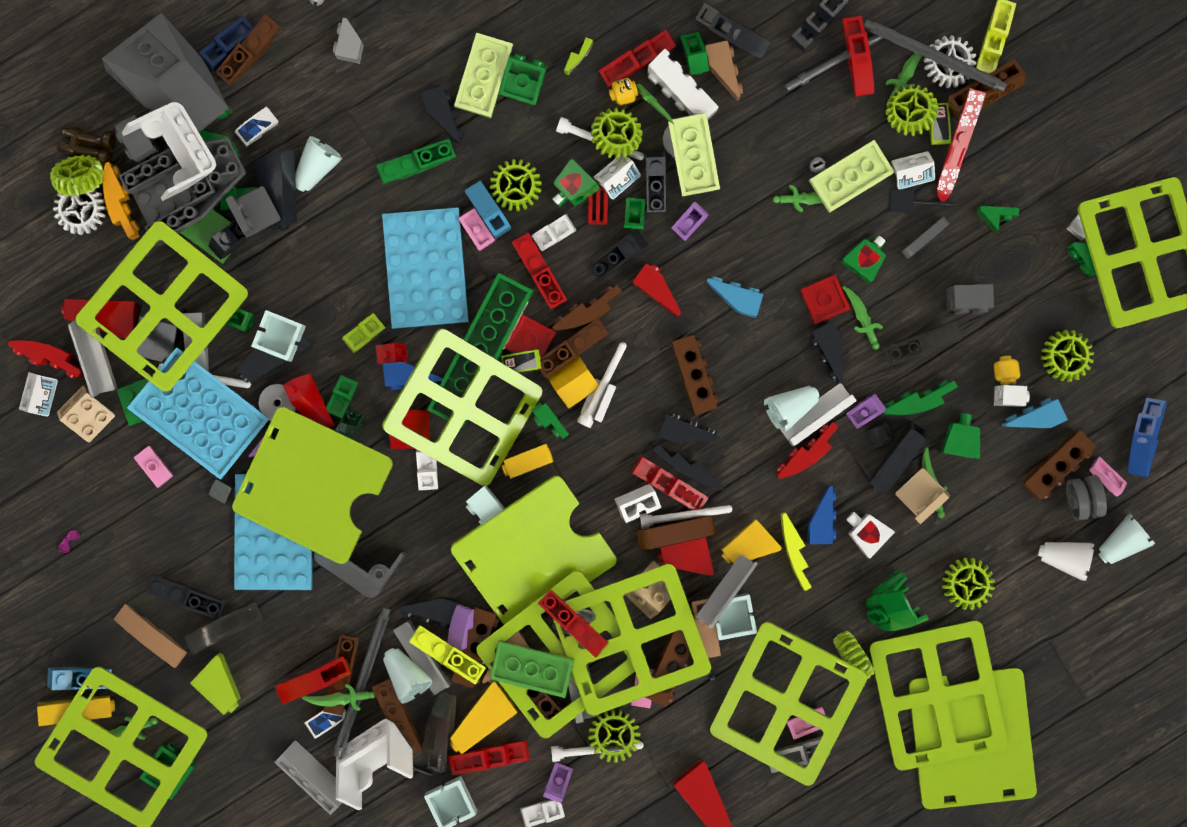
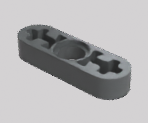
[901,216,950,259]

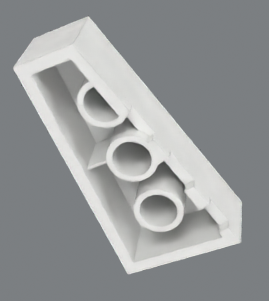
[647,49,718,120]

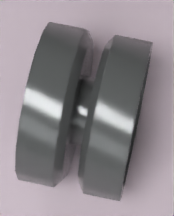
[1066,475,1107,521]

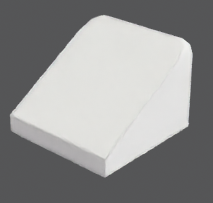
[1066,214,1085,241]

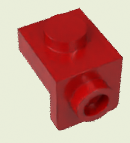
[376,343,407,364]

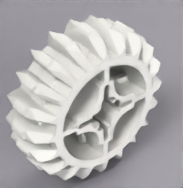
[924,36,976,88]
[53,188,107,235]

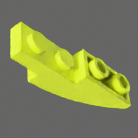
[409,625,486,684]

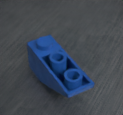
[383,362,443,391]
[807,486,836,544]

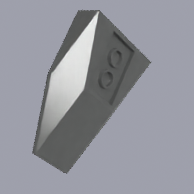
[102,13,228,132]
[119,138,246,246]

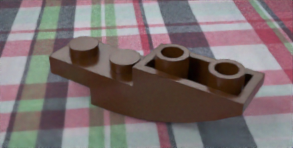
[216,14,282,85]
[552,285,622,331]
[540,318,610,378]
[323,635,359,716]

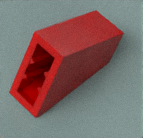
[657,537,714,576]

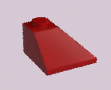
[389,410,430,449]

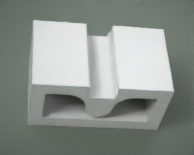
[994,385,1030,407]
[615,484,661,523]

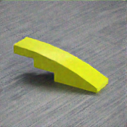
[976,0,1016,74]
[780,512,811,591]

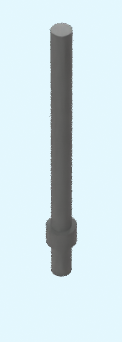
[785,34,883,91]

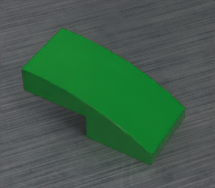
[326,375,358,420]

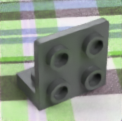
[225,186,281,237]

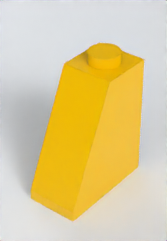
[502,444,554,479]
[721,519,782,564]

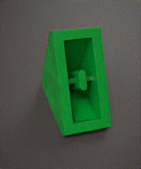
[226,308,257,333]

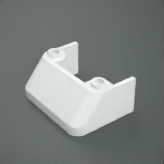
[122,102,216,201]
[336,719,413,810]

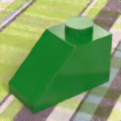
[680,32,709,75]

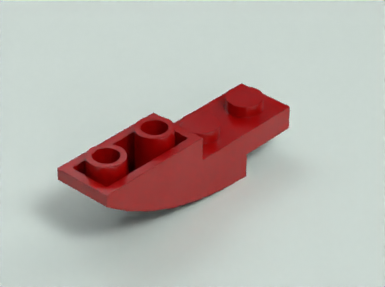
[842,16,874,97]
[512,232,567,309]
[7,340,84,379]
[776,422,838,479]
[537,589,609,658]

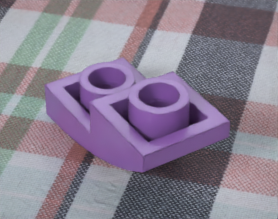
[447,604,474,650]

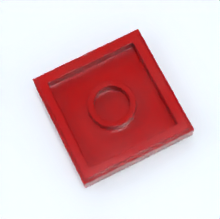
[800,274,850,324]
[505,314,556,358]

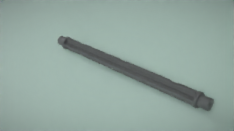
[864,20,1007,92]
[333,608,391,758]

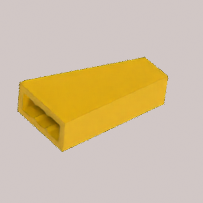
[450,680,518,754]
[37,695,115,726]

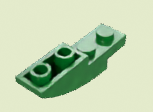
[376,139,456,184]
[882,380,958,415]

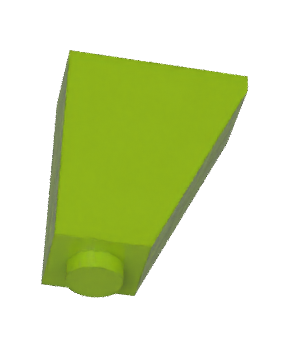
[190,653,241,715]

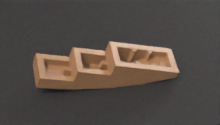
[114,604,187,668]

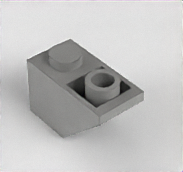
[333,18,364,64]

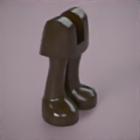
[57,127,116,167]

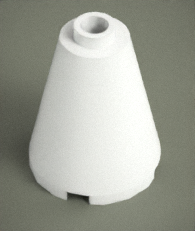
[1038,542,1094,581]

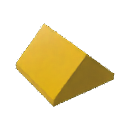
[547,356,599,408]

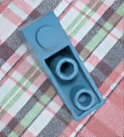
[465,181,512,239]
[706,276,763,318]
[1001,398,1068,428]
[47,667,112,690]

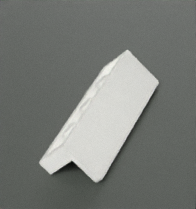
[780,383,856,446]

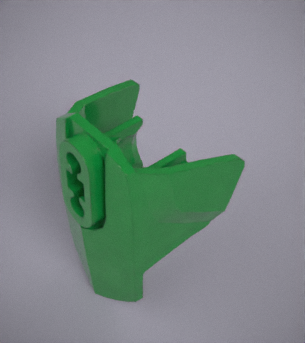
[866,570,929,631]

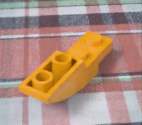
[103,162,140,240]

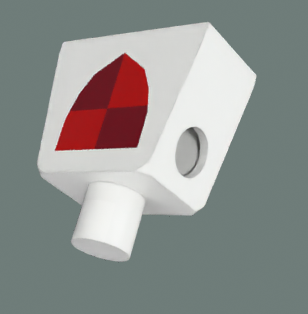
[846,512,895,559]

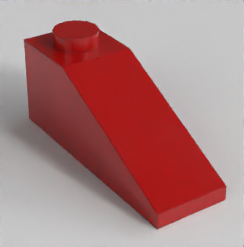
[632,263,681,317]
[283,373,334,428]

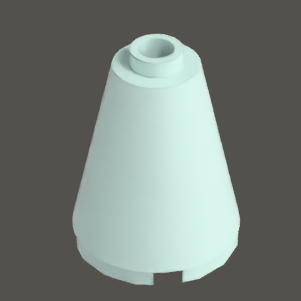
[295,136,342,192]
[764,386,820,432]
[1098,513,1155,564]
[383,648,432,704]

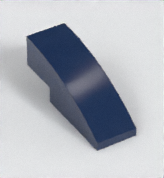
[199,16,254,73]

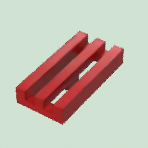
[588,186,608,225]

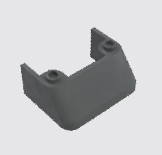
[314,552,407,598]

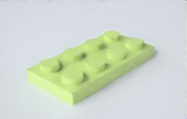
[454,33,513,118]
[668,113,720,196]
[809,140,894,213]

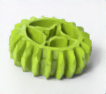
[886,84,939,136]
[591,107,643,159]
[50,155,104,197]
[490,159,542,211]
[1041,330,1094,382]
[942,558,995,610]
[833,631,874,679]
[588,710,640,763]

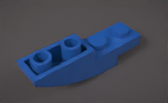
[1128,398,1167,477]

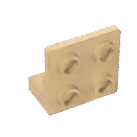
[57,385,115,442]
[896,468,950,524]
[625,561,671,619]

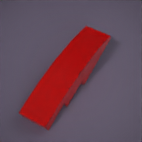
[599,30,677,87]
[631,456,709,510]
[448,740,530,775]

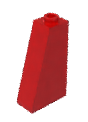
[61,299,139,339]
[275,656,351,704]
[673,758,732,827]

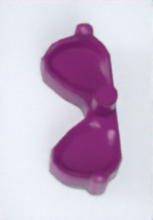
[58,529,80,553]

